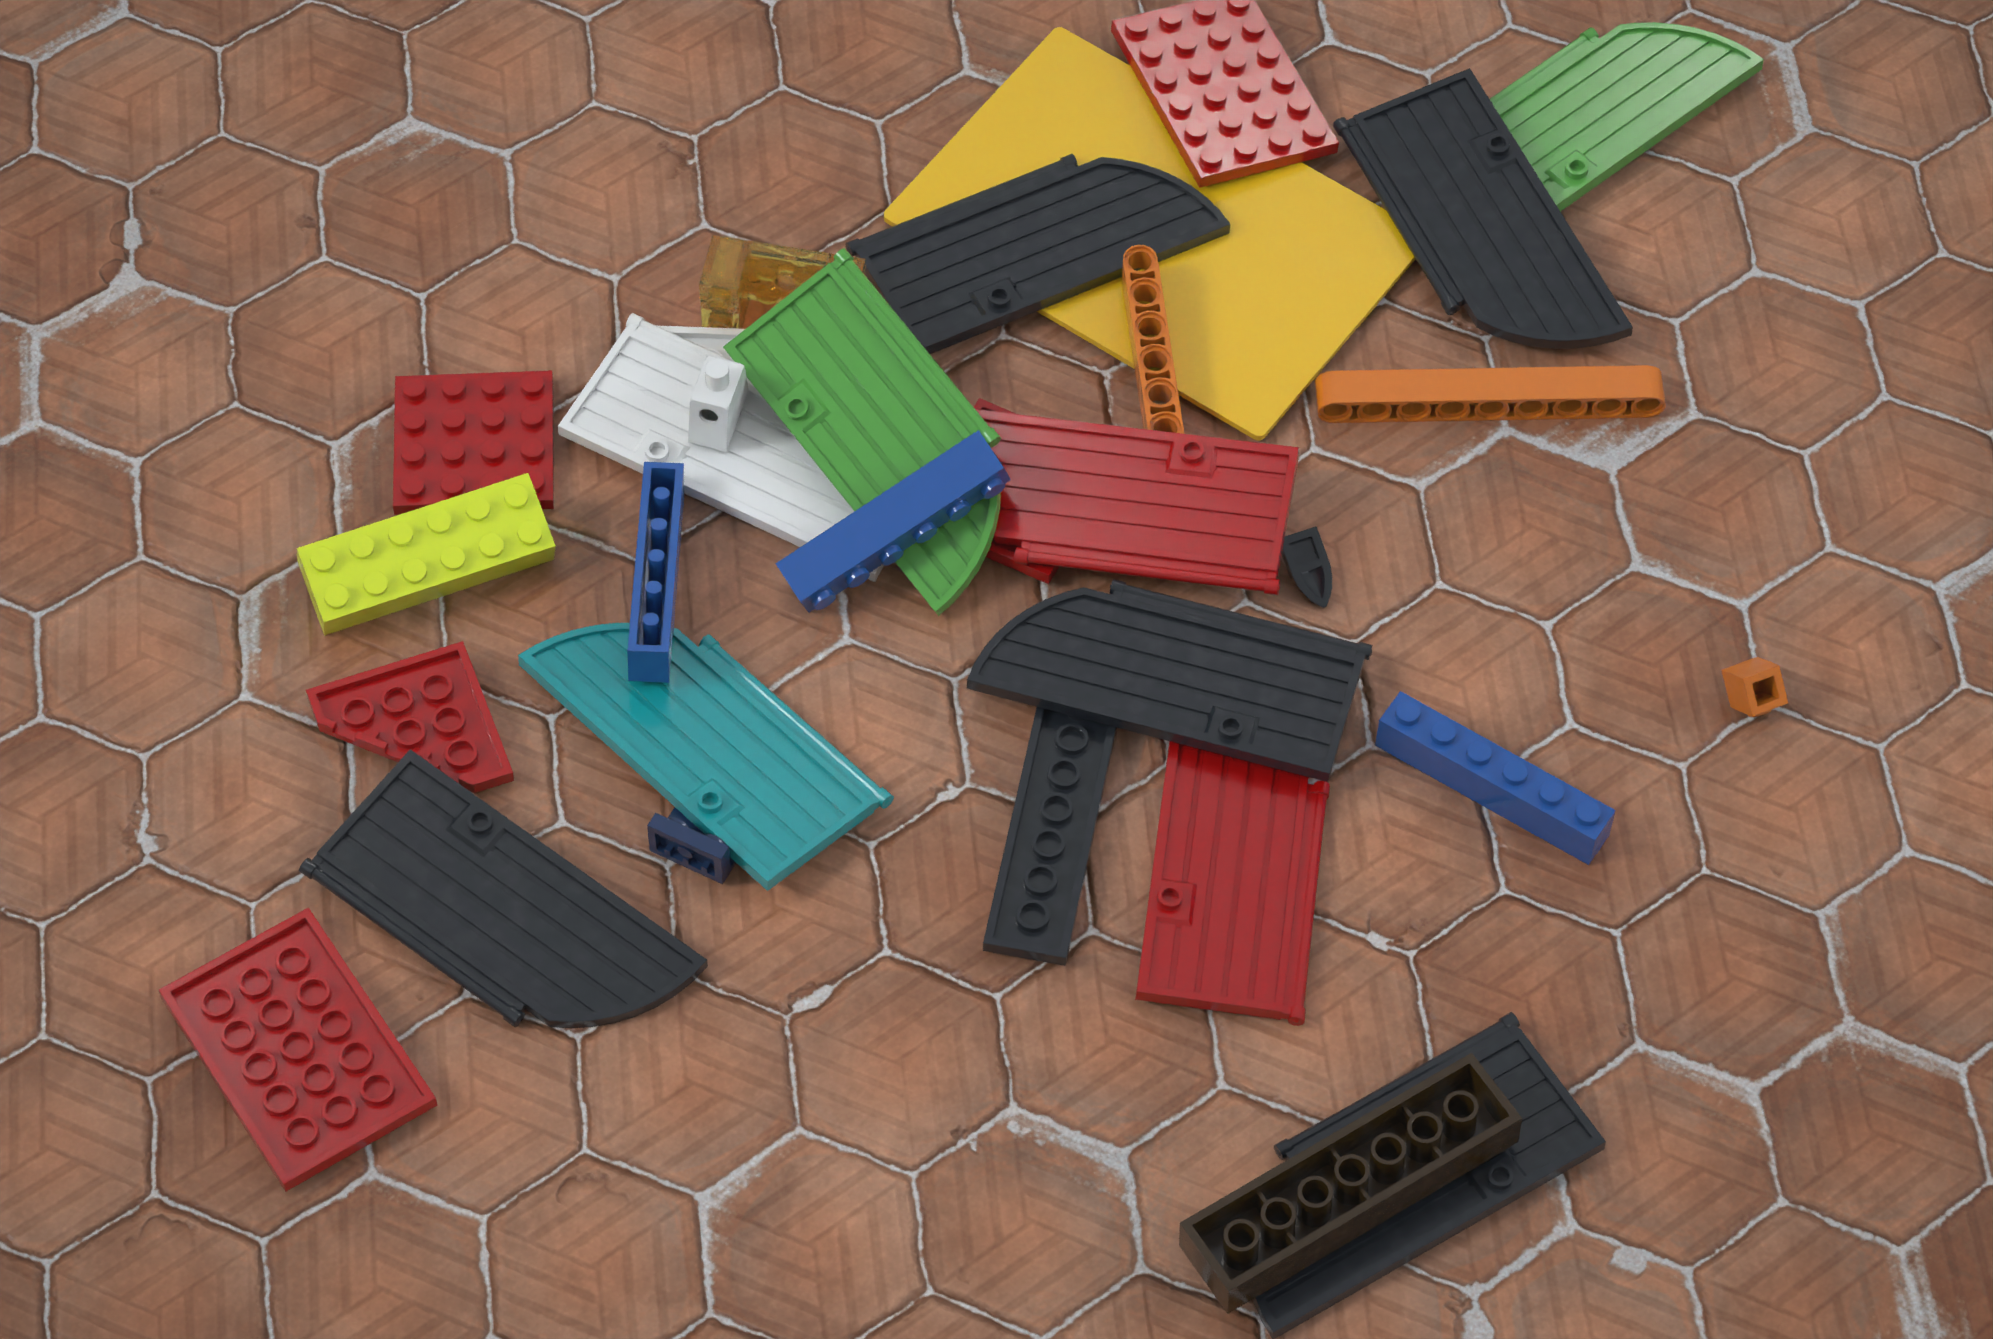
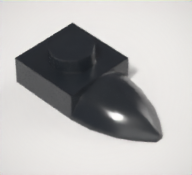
[1282,526,1332,608]

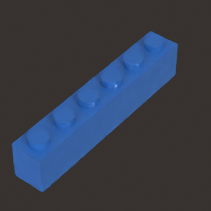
[775,430,1011,613]
[627,462,685,683]
[1375,691,1616,865]

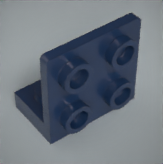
[647,807,736,884]

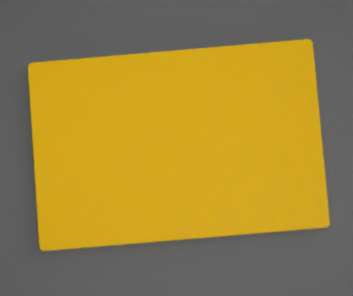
[884,27,1416,441]

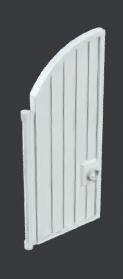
[558,313,884,582]

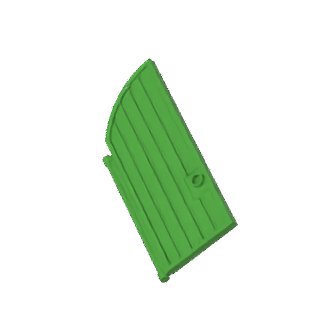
[1490,22,1764,212]
[723,248,1001,616]

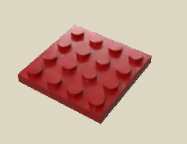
[393,370,554,515]

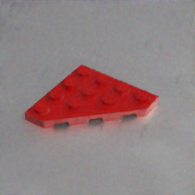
[306,641,514,793]

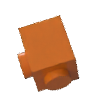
[1721,657,1788,717]

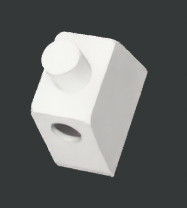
[688,356,749,452]

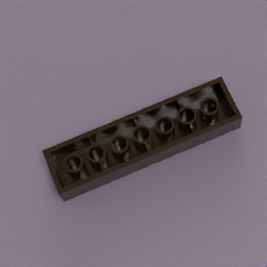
[1179,1052,1522,1314]

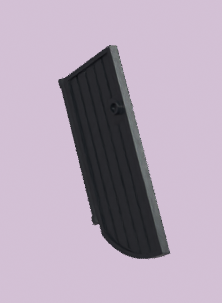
[1333,68,1633,349]
[845,154,1230,354]
[967,579,1373,782]
[299,749,708,1028]
[1253,1012,1606,1339]

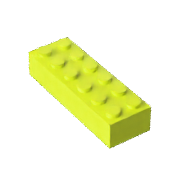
[297,473,556,636]

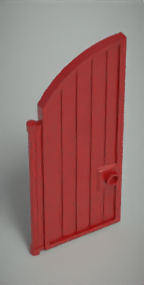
[975,409,1299,596]
[1135,741,1330,1026]

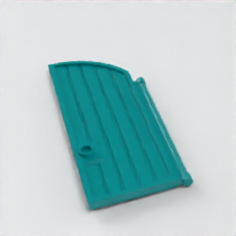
[518,623,894,891]

